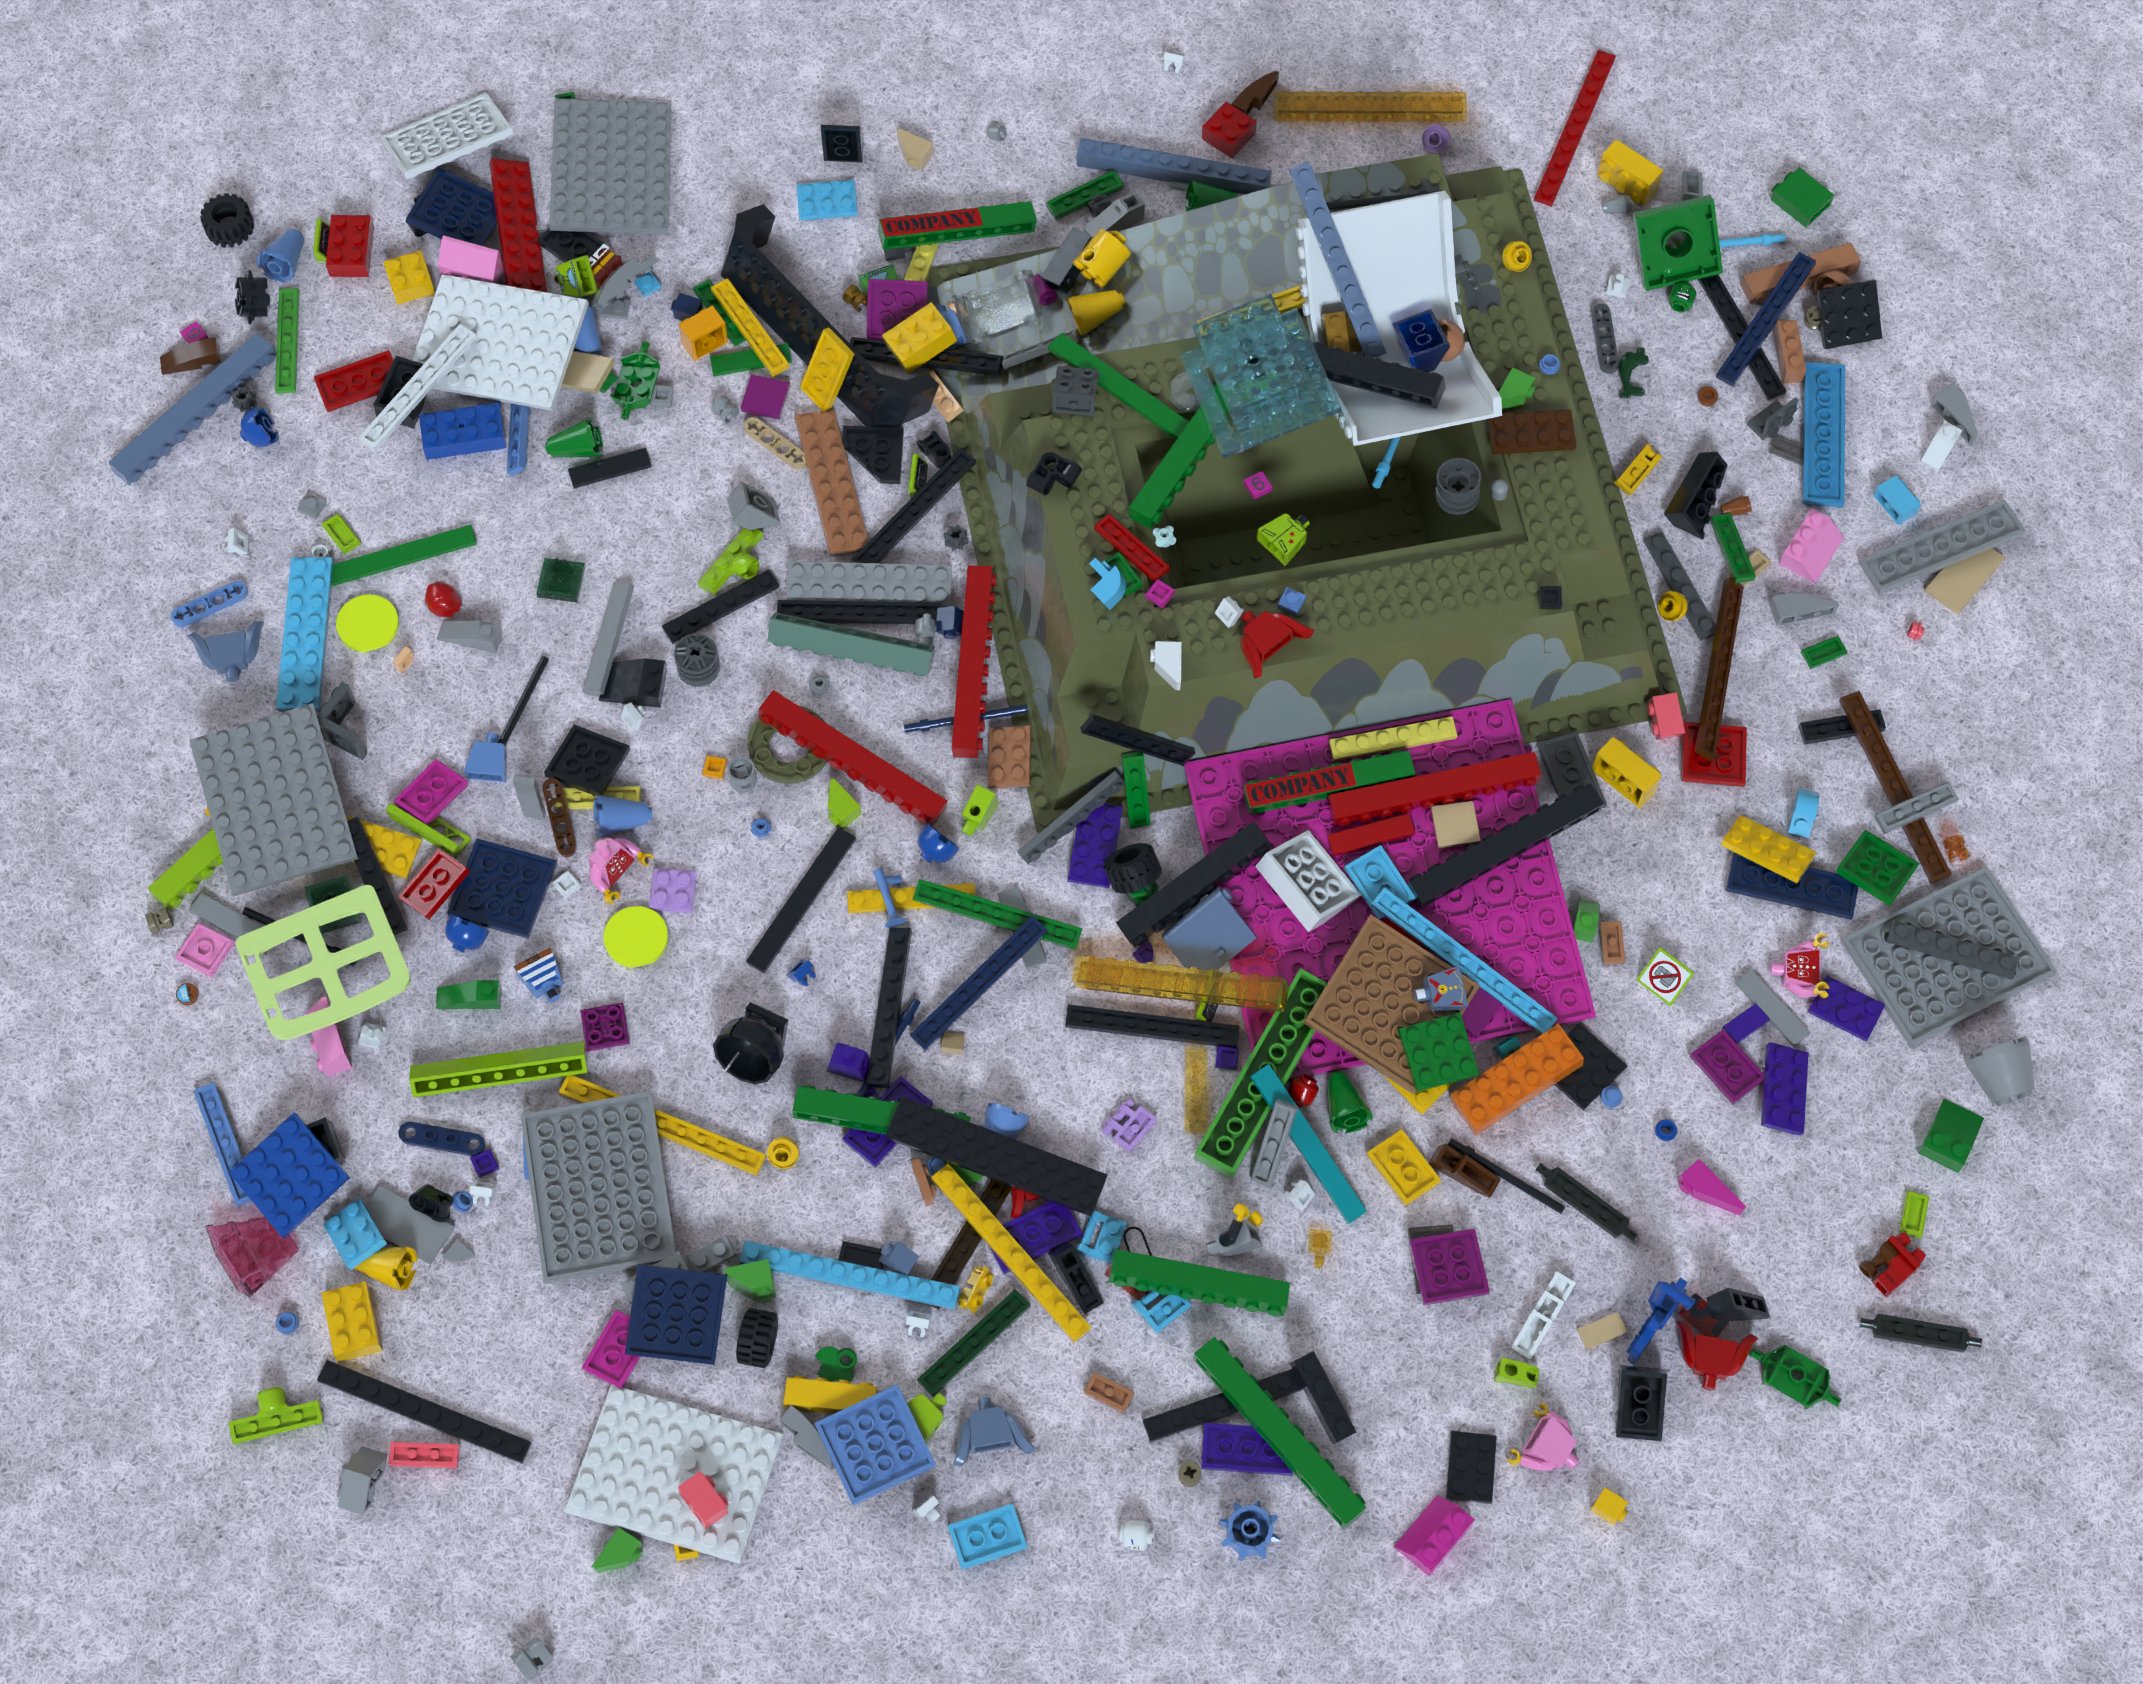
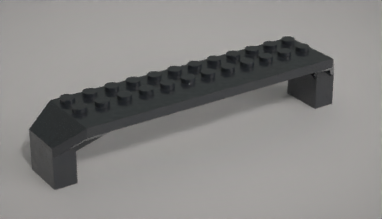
[721,204,939,427]

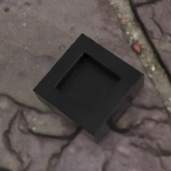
[1539,586,1562,609]

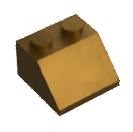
[1320,311,1363,353]

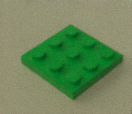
[1835,830,1920,906]
[1397,1012,1480,1093]

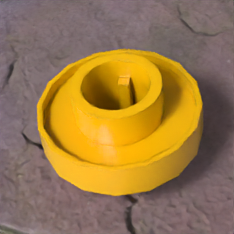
[1502,241,1532,272]
[1658,591,1687,622]
[767,1136,800,1169]

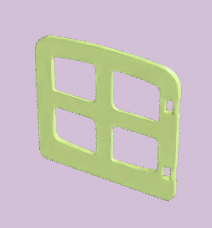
[236,885,411,1040]

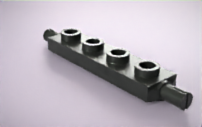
[1536,1163,1638,1242]
[1859,1314,1982,1353]

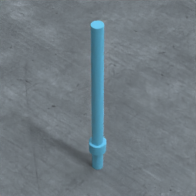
[1719,233,1786,248]
[1372,437,1400,488]

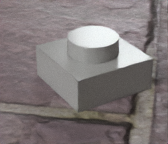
[651,385,674,408]
[298,493,326,520]

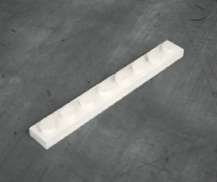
[359,324,477,452]

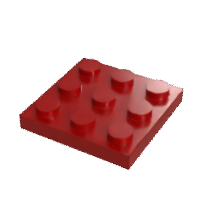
[1681,722,1747,787]

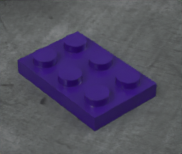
[1808,975,1885,1042]

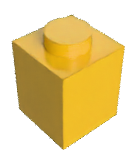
[1590,1487,1628,1526]

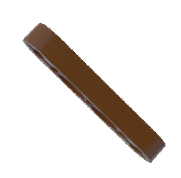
[542,778,577,857]

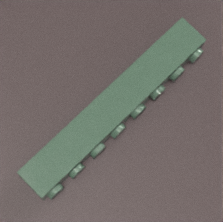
[767,612,935,676]

